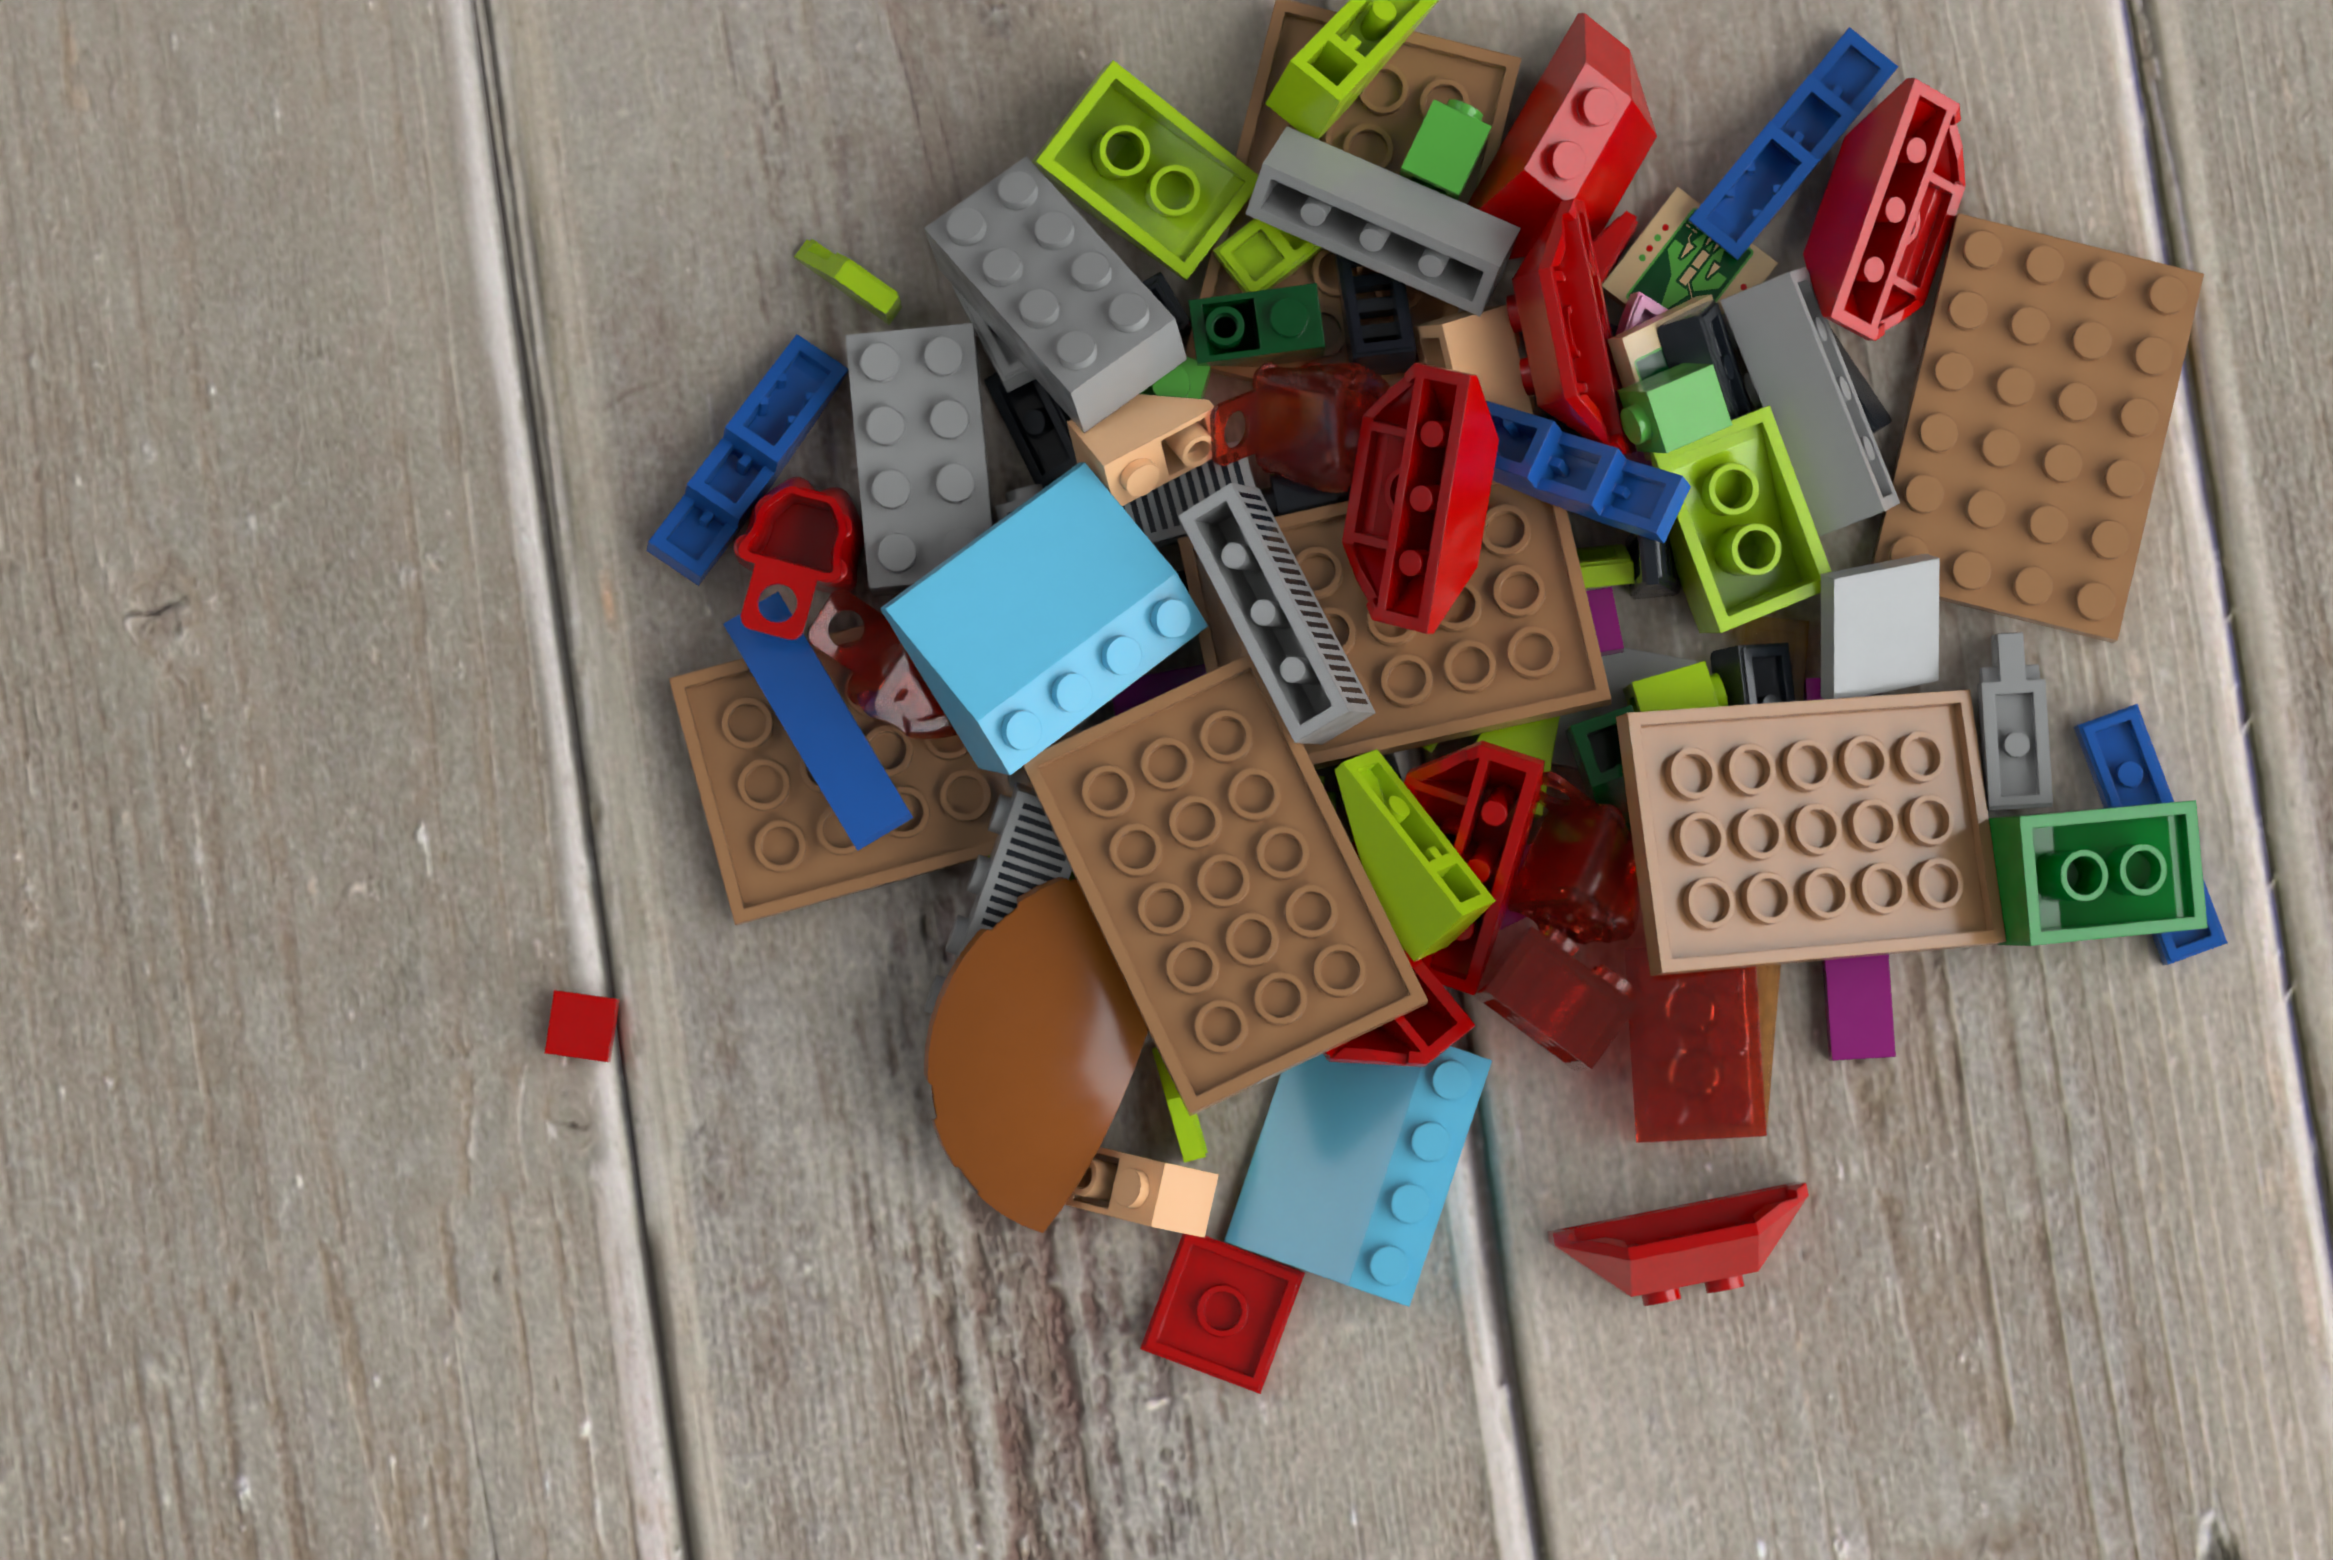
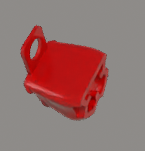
[734,476,865,640]

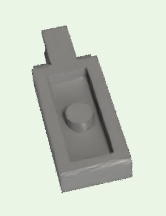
[1977,632,2053,811]

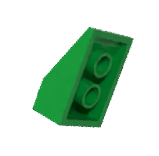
[1989,800,2207,946]

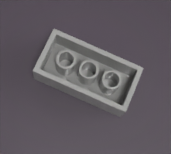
[924,156,1187,433]
[845,323,994,597]

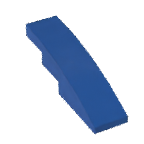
[1688,27,1898,261]
[646,334,849,586]
[1486,401,1691,543]
[723,591,913,851]

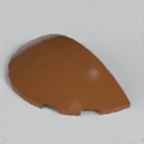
[924,877,1148,1233]

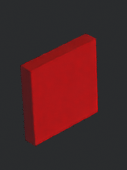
[1140,1233,1305,1394]

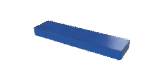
[2073,704,2228,966]

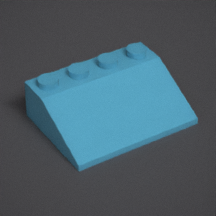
[880,462,1208,775]
[1224,1046,1492,1307]

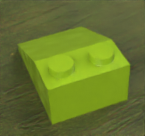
[1032,60,1259,281]
[1649,405,1832,633]

